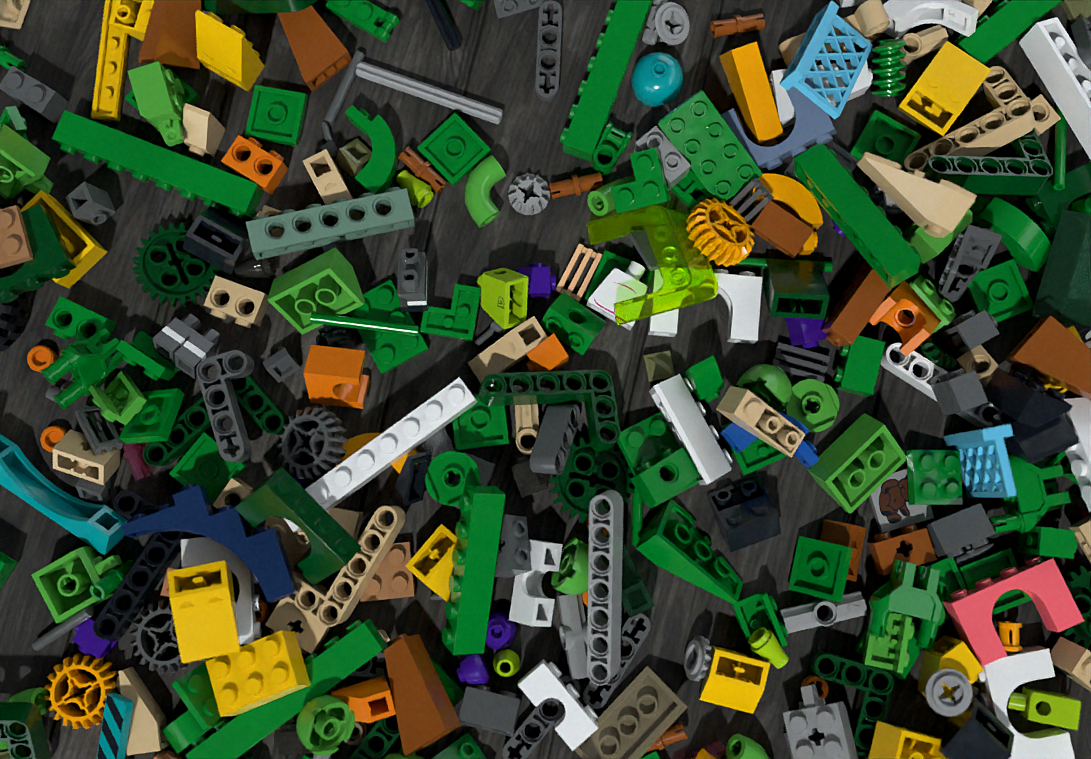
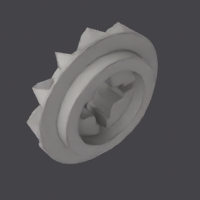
[652,2,690,46]
[508,173,550,215]
[684,636,712,681]
[924,668,972,716]

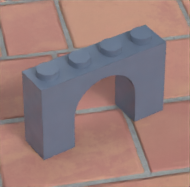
[721,78,837,170]

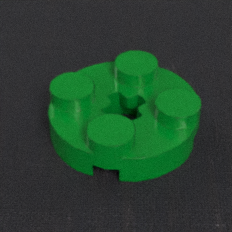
[425,451,481,506]

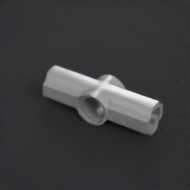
[779,591,867,633]
[557,594,588,680]

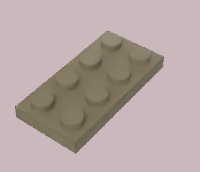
[574,666,688,759]

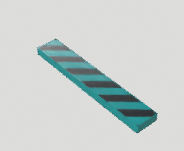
[96,692,134,759]

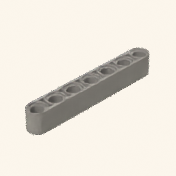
[587,490,623,686]

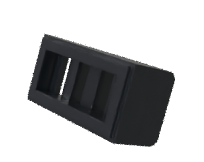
[391,451,432,507]

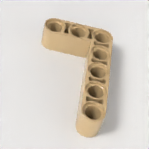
[904,66,1035,172]
[285,506,406,627]

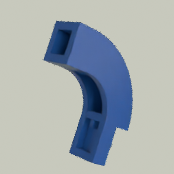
[720,412,820,468]

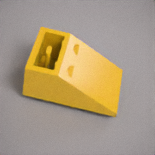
[195,9,264,92]
[897,41,991,138]
[167,560,241,664]

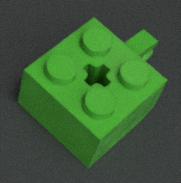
[128,61,185,147]
[0,124,53,199]
[903,200,976,265]
[31,546,123,624]

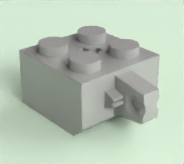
[783,684,859,759]

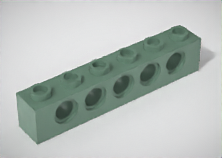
[246,187,414,260]

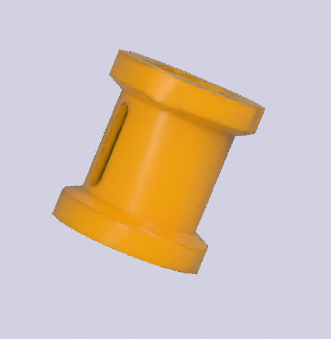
[996,621,1023,652]

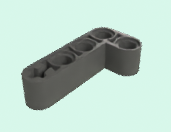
[196,350,254,463]

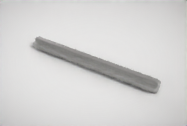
[356,61,503,124]

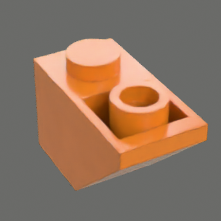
[331,675,396,723]

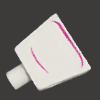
[587,261,648,330]

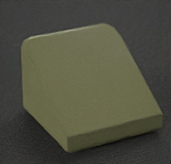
[336,138,372,177]

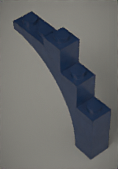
[121,484,299,603]

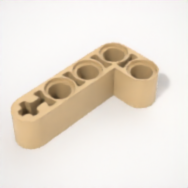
[779,0,890,68]

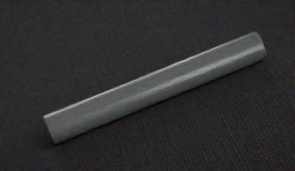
[324,51,365,125]
[32,606,95,651]

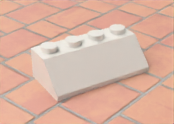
[649,374,732,485]

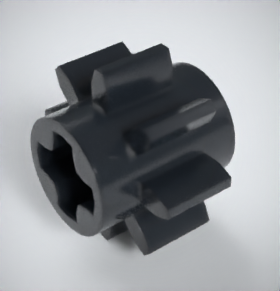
[316,325,349,349]

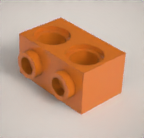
[221,135,288,195]

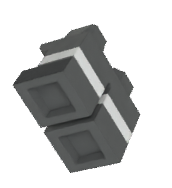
[397,248,429,312]
[153,314,220,379]

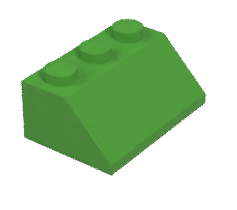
[267,248,365,335]
[806,413,907,514]

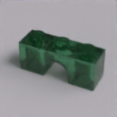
[602,533,655,618]

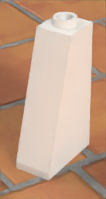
[768,60,873,128]

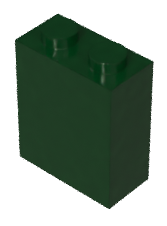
[762,260,830,319]

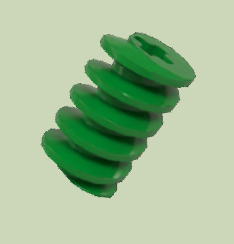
[871,39,907,97]

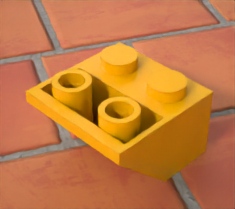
[108,0,154,41]
[405,524,457,602]
[917,635,984,699]
[699,645,770,714]

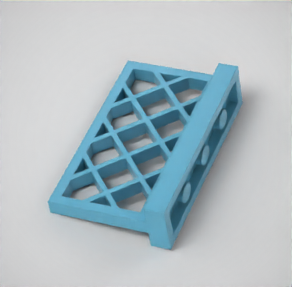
[779,0,873,119]
[943,424,1017,497]

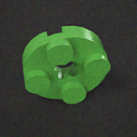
[784,379,840,433]

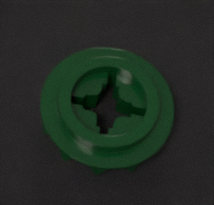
[920,336,958,369]

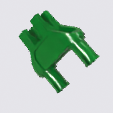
[41,328,124,410]
[989,453,1070,534]
[866,559,945,650]

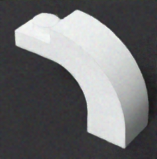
[883,0,979,39]

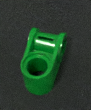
[592,121,633,176]

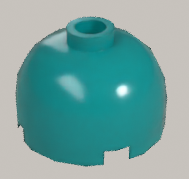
[631,52,683,107]

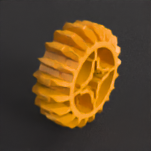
[685,198,755,267]
[43,653,121,729]

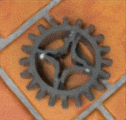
[277,407,348,481]
[130,599,195,674]

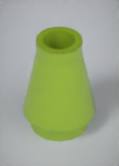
[396,170,434,208]
[748,627,789,669]
[493,649,520,677]

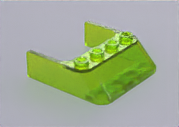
[586,204,719,325]

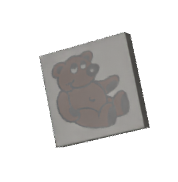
[869,468,934,533]

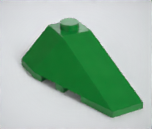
[636,498,743,604]

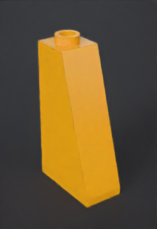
[719,41,784,147]

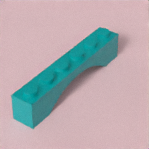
[0,434,127,555]

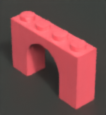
[943,555,1084,667]

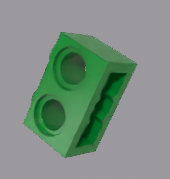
[45,296,117,344]

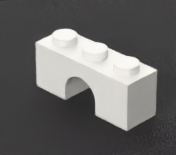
[509,539,563,627]
[518,659,598,751]

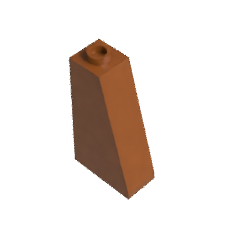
[139,0,201,69]
[277,5,352,92]
[821,260,892,347]
[1005,315,1091,400]
[383,633,461,756]

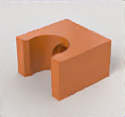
[869,281,941,357]
[303,345,370,409]

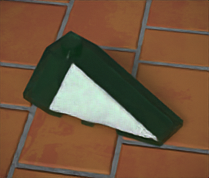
[1031,209,1091,327]

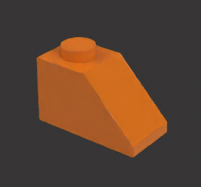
[525,333,569,372]

